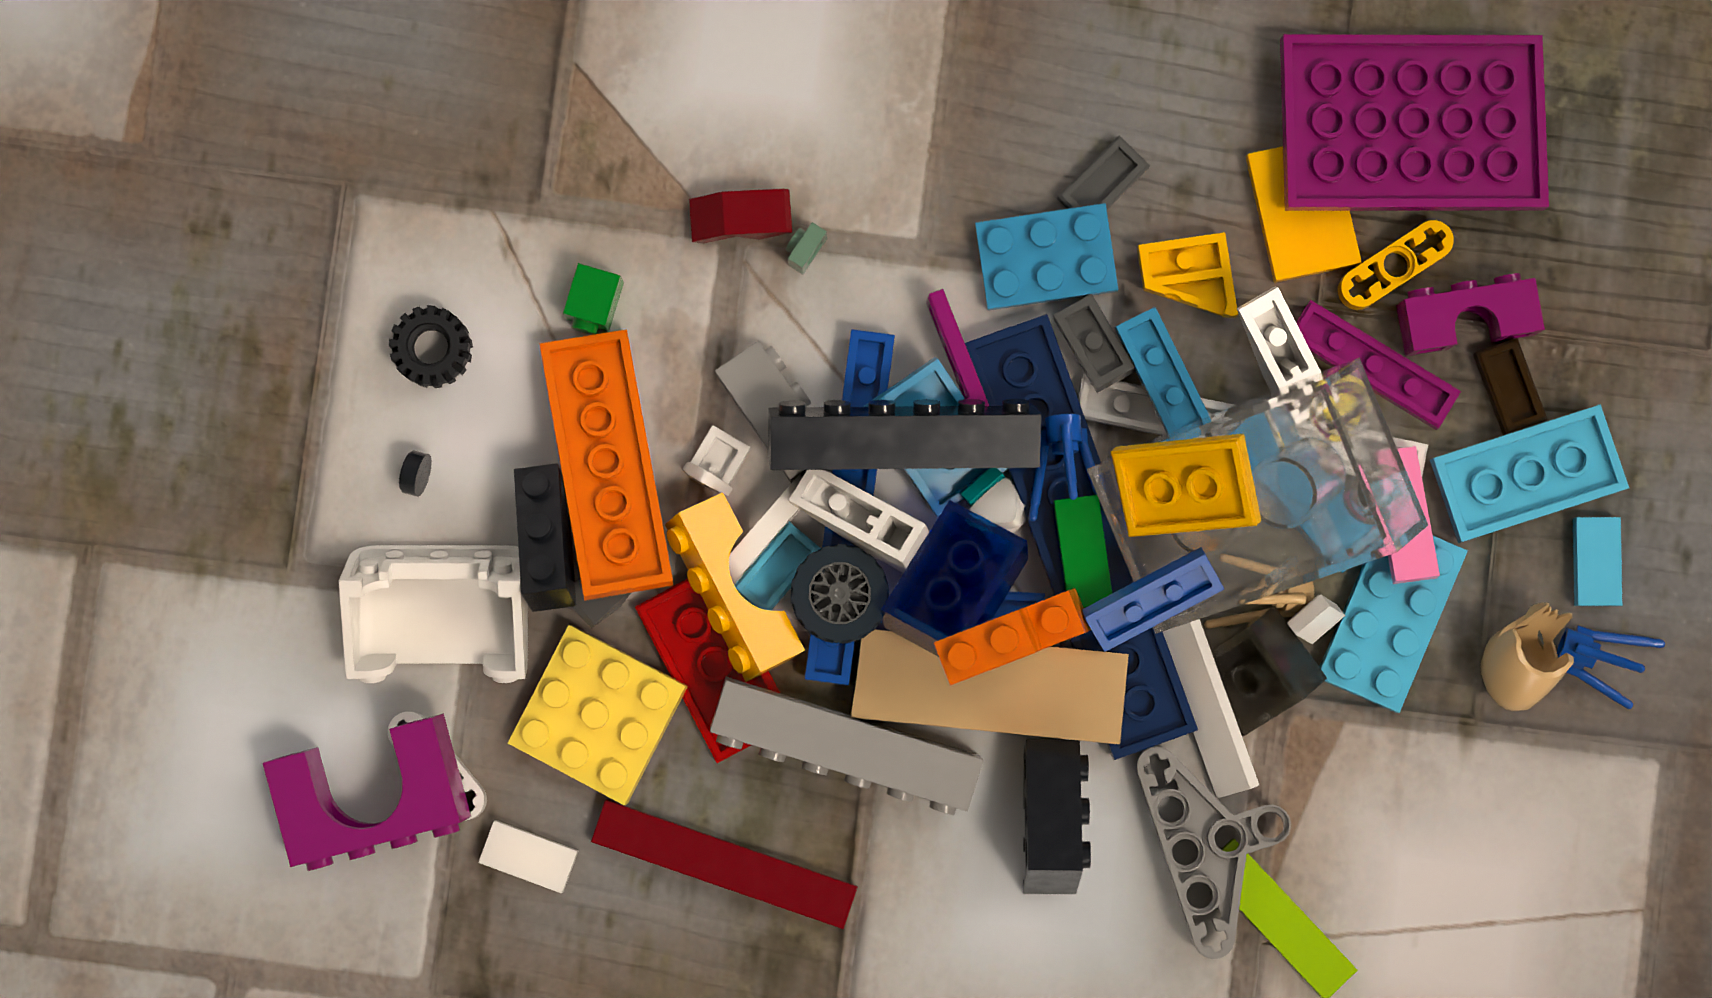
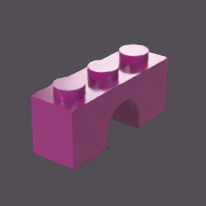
[1396,273,1545,357]

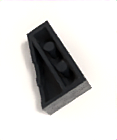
[1023,739,1091,894]

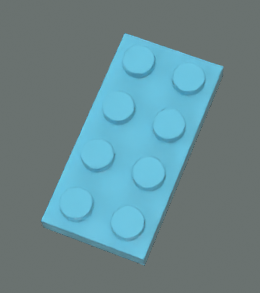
[1430,404,1629,543]
[1315,522,1468,713]

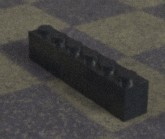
[768,399,1041,470]

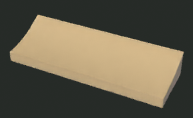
[851,630,1129,745]

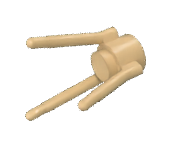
[1204,553,1314,629]

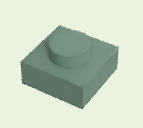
[786,222,827,275]

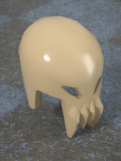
[1481,603,1574,711]

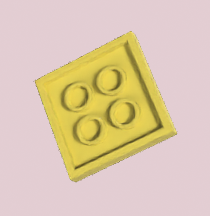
[508,625,688,805]

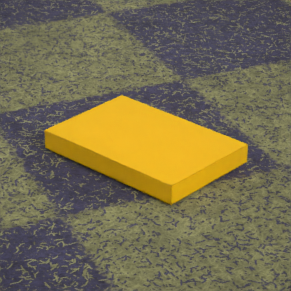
[1245,146,1362,283]
[1111,433,1261,537]

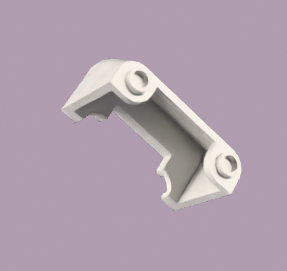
[339,545,528,683]

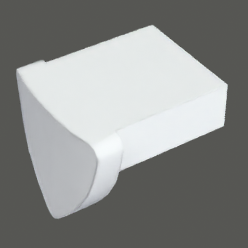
[682,425,751,496]
[968,478,1027,546]

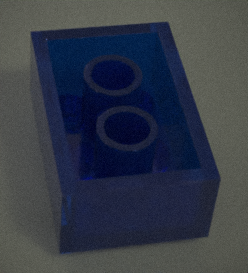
[881,500,1028,657]

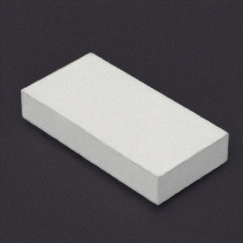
[478,820,579,893]

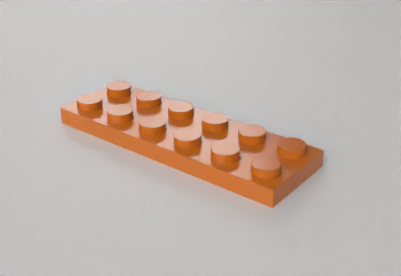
[539,329,673,601]

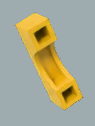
[665,492,805,682]

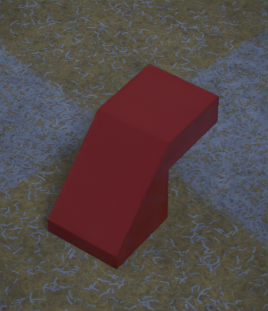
[689,189,792,244]

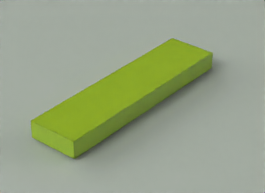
[1221,838,1358,998]

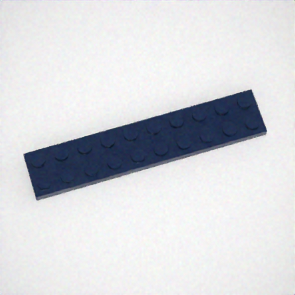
[965,314,1198,760]

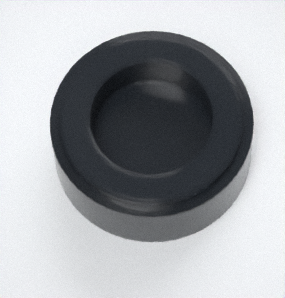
[399,450,432,497]

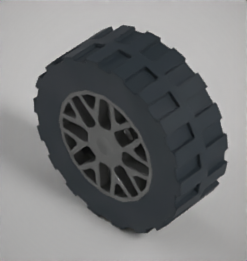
[790,544,889,644]

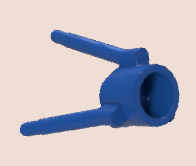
[1028,414,1102,522]
[1557,626,1665,709]

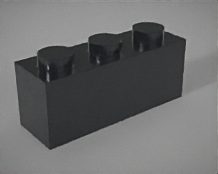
[514,463,576,612]

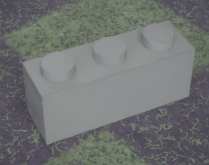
[715,341,811,483]

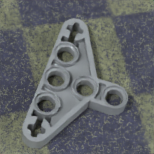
[1136,746,1291,959]

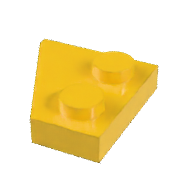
[1137,232,1238,319]

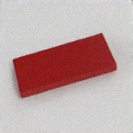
[635,579,780,763]

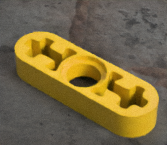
[1338,220,1454,310]

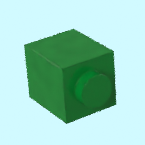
[563,263,624,335]

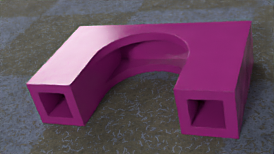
[263,713,471,871]

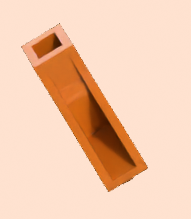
[934,588,1091,685]

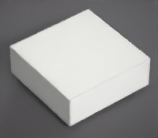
[1287,594,1345,644]

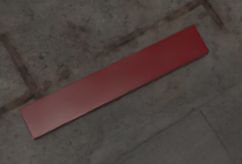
[591,799,858,929]

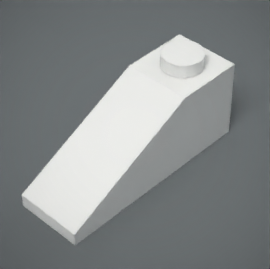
[1237,286,1336,424]
[788,470,932,577]

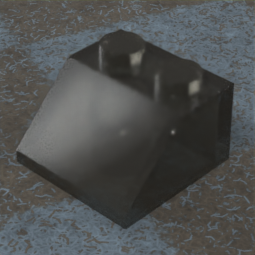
[1211,606,1327,737]

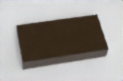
[1473,338,1548,436]

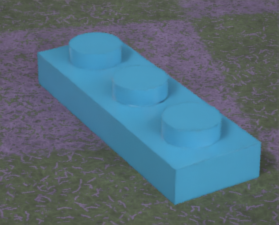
[1114,307,1214,441]

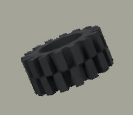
[389,305,473,388]

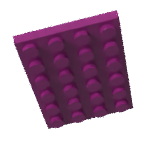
[1280,34,1549,211]

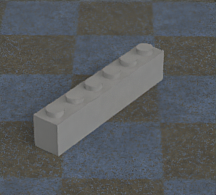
[710,677,984,815]

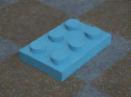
[975,203,1118,311]
[863,357,1008,517]

